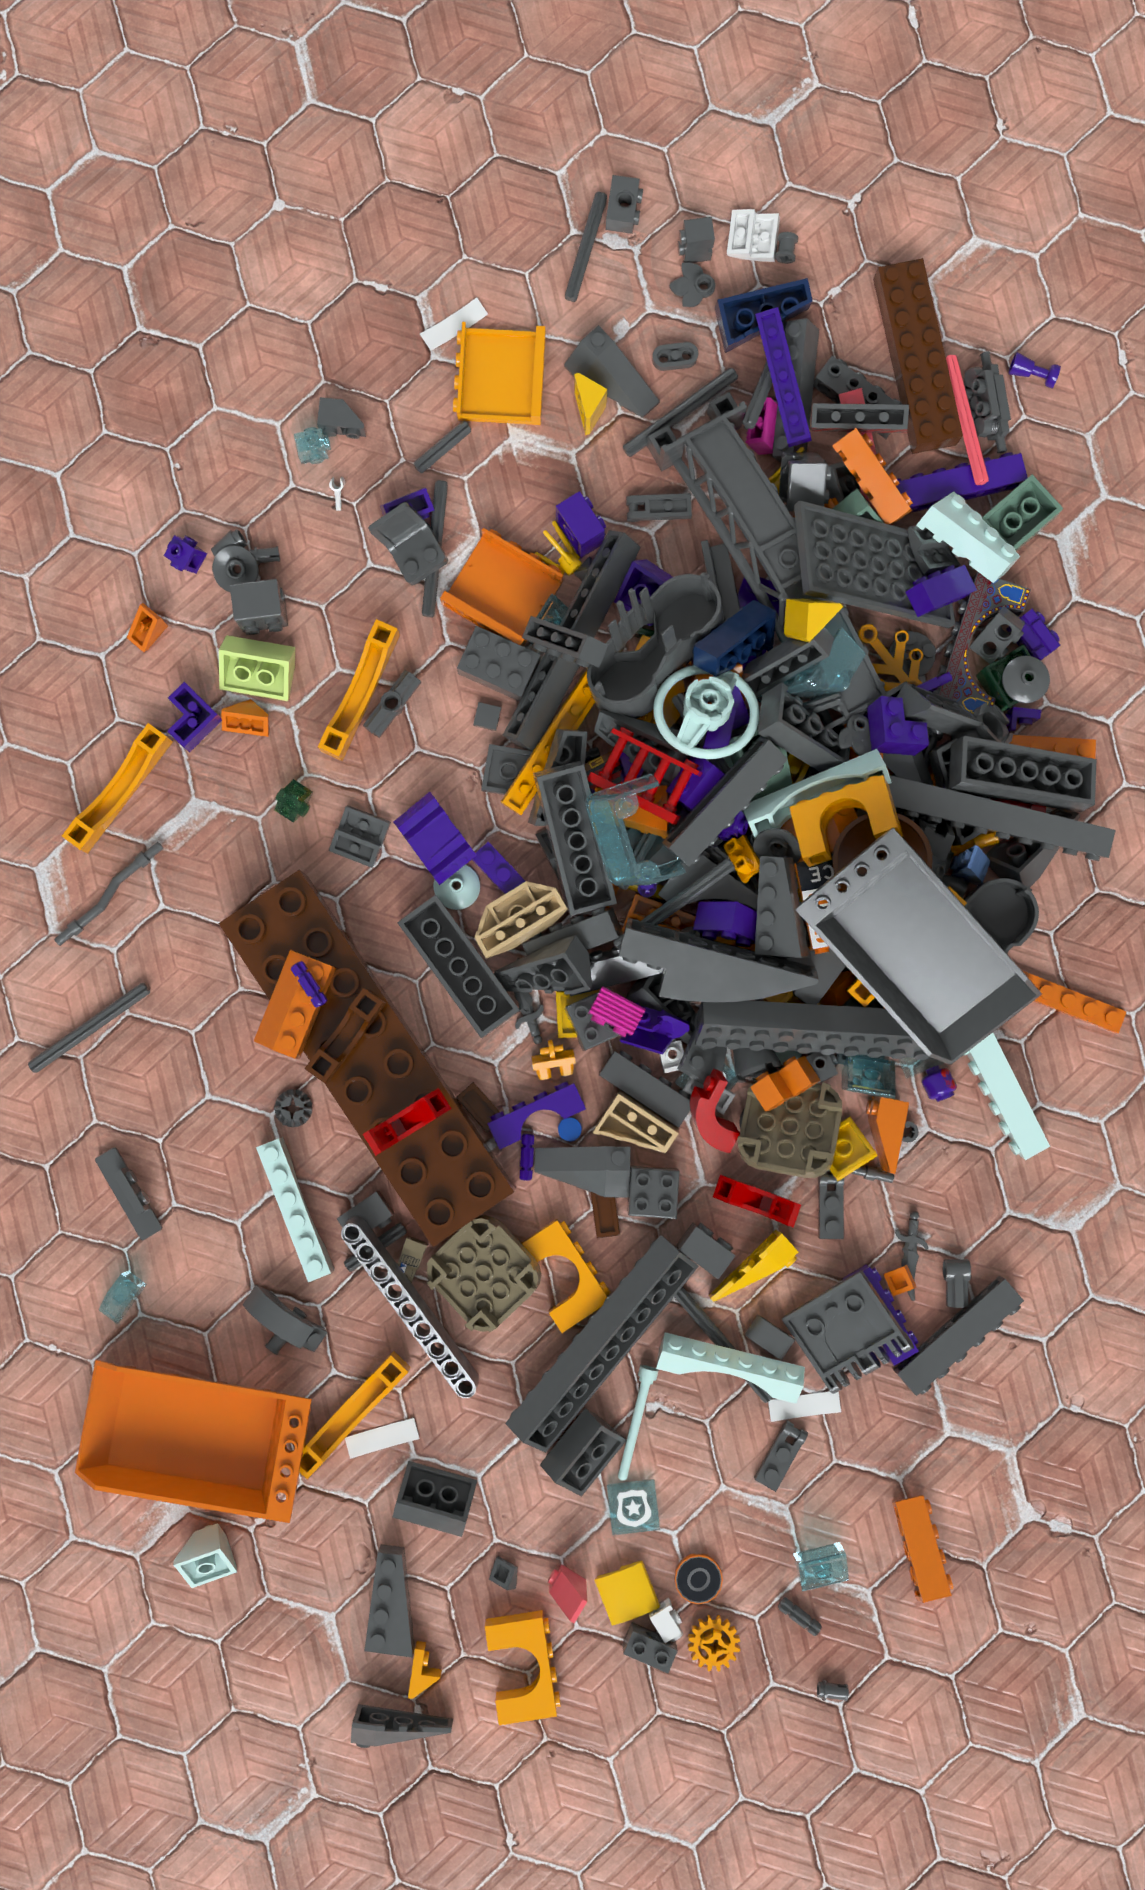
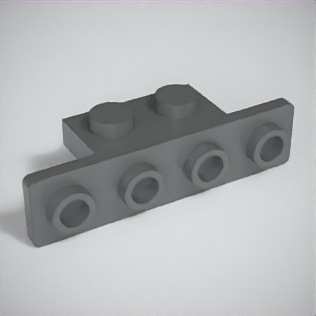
[95,1148,163,1240]

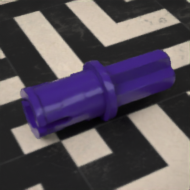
[638,878,657,897]

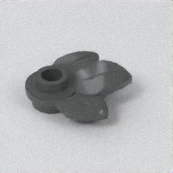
[669,262,715,308]
[838,714,871,756]

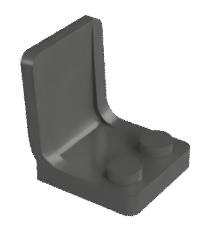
[368,502,448,586]

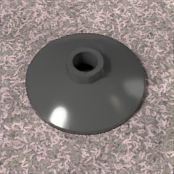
[212,546,259,592]
[1002,656,1050,703]
[754,828,801,864]

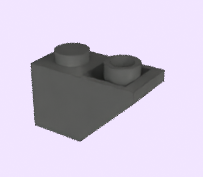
[317,397,367,439]

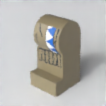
[398,1236,428,1283]

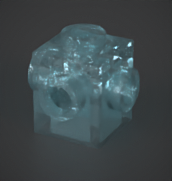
[294,427,331,464]

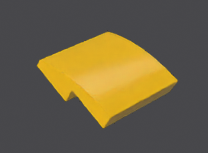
[594,1561,660,1626]

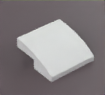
[727,209,780,262]

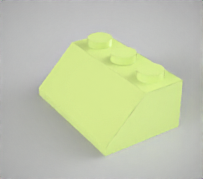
[219,635,295,701]

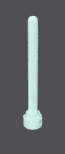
[618,1365,659,1480]

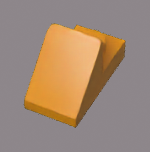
[408,1641,442,1699]

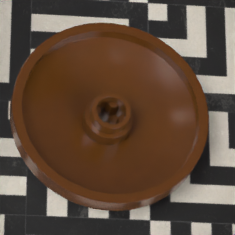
[832,813,932,891]

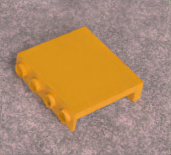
[453,322,546,425]

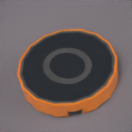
[674,1554,723,1604]

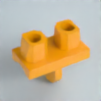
[723,835,760,884]
[531,1039,576,1080]

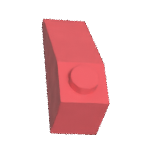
[548,1565,587,1623]

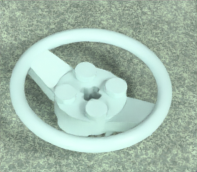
[653,665,760,759]

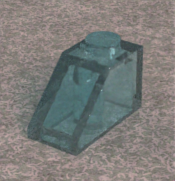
[99,1271,147,1324]

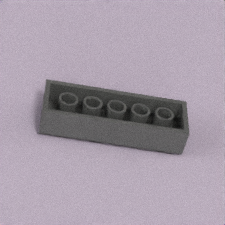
[949,736,1097,812]
[533,761,617,916]
[397,895,520,1039]

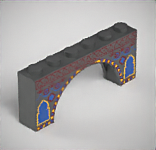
[933,572,1031,714]

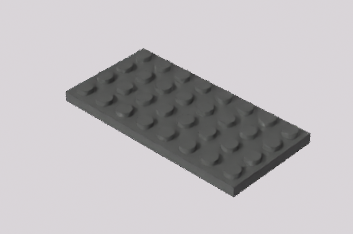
[794,500,955,628]

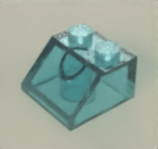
[842,1055,896,1099]

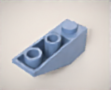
[950,845,990,885]

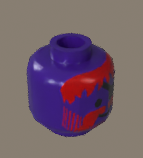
[921,1065,957,1102]

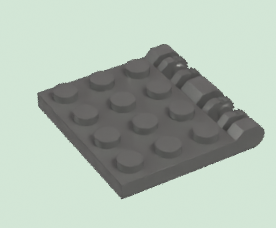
[782,1270,914,1394]

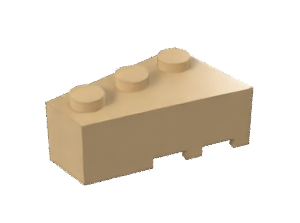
[593,1089,679,1153]

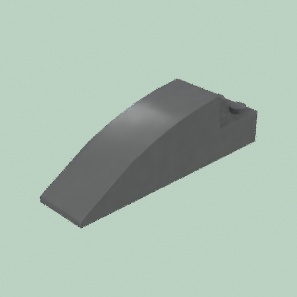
[619,918,819,1002]

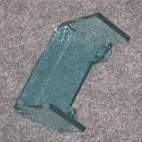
[756,628,866,702]
[585,774,686,886]

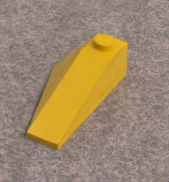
[708,1229,798,1302]

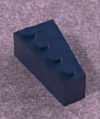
[714,278,813,353]

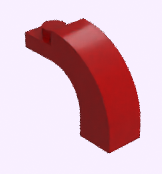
[690,1068,740,1154]
[362,1088,452,1156]
[713,1175,801,1228]

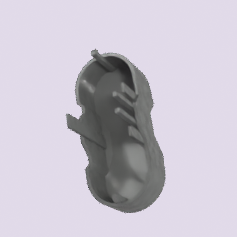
[587,572,724,719]
[963,878,1039,953]

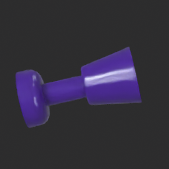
[1008,352,1061,389]

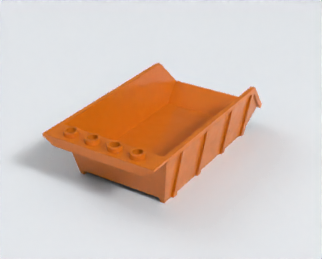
[75,1360,312,1523]

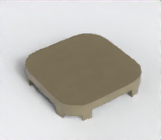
[738,1081,842,1178]
[427,1215,542,1332]

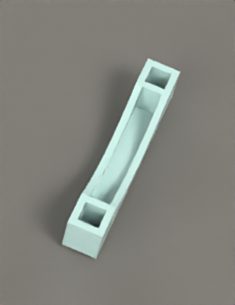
[743,749,892,838]
[256,1137,334,1282]
[656,1332,805,1403]

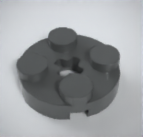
[888,631,936,677]

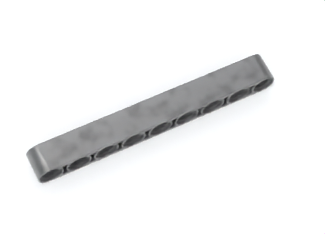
[341,1216,479,1398]

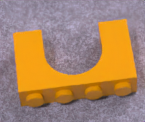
[789,775,903,867]
[521,1218,611,1333]
[485,1610,561,1726]

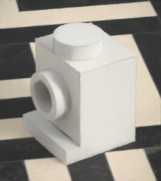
[659,1039,684,1073]
[649,1598,683,1643]

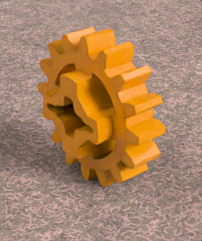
[688,1615,740,1672]

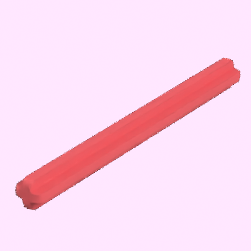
[946,355,989,485]

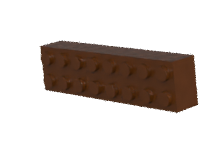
[873,258,963,454]

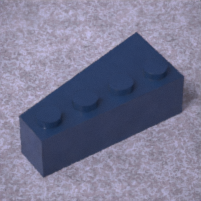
[693,600,776,677]

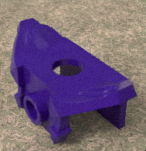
[620,1003,689,1055]

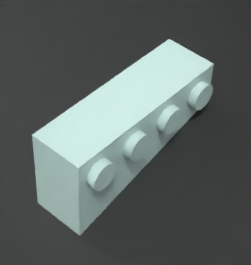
[916,492,1020,583]

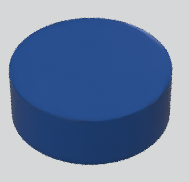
[558,1117,582,1141]

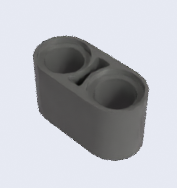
[744,1314,795,1360]

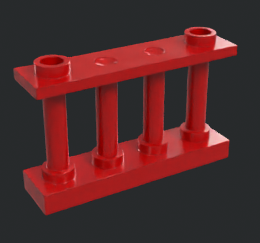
[587,727,702,825]

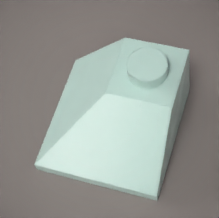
[173,1523,237,1588]

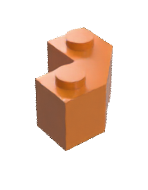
[750,1056,821,1112]

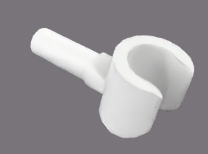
[329,477,345,511]

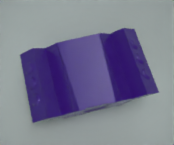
[393,792,477,885]

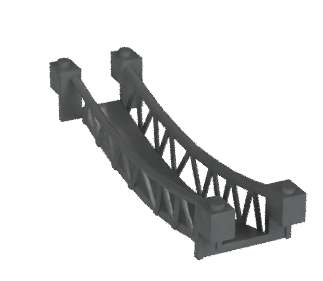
[647,392,907,735]

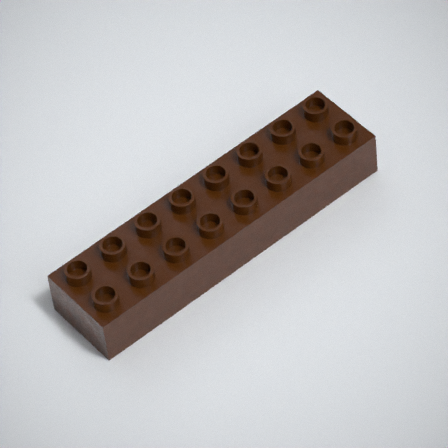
[218,870,516,1247]

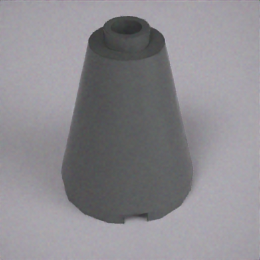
[733,1048,782,1083]

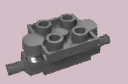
[964,351,1011,453]

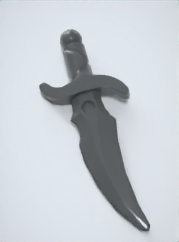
[514,958,544,1044]
[895,1211,929,1301]

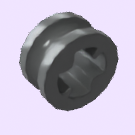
[902,1121,919,1143]

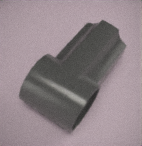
[942,1259,971,1308]

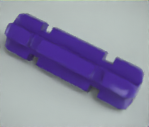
[291,961,327,1008]
[519,1134,535,1181]

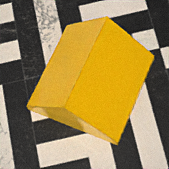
[574,373,607,435]
[784,599,843,642]

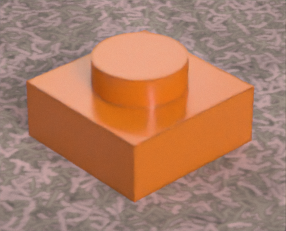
[883,1265,917,1297]

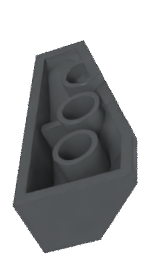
[534,1146,630,1198]
[351,1704,453,1748]

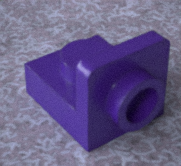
[1005,707,1041,733]

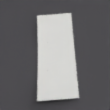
[420,298,488,350]
[768,1391,841,1422]
[345,1418,420,1459]

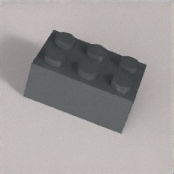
[457,626,541,702]

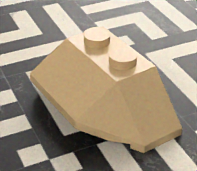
[474,881,568,958]

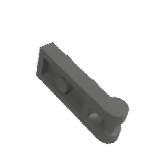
[626,493,692,522]
[818,1172,844,1239]
[754,1420,808,1492]

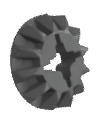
[274,1089,312,1127]

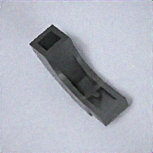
[243,1285,328,1352]

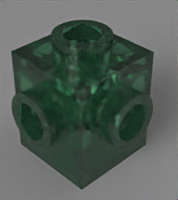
[274,779,313,823]

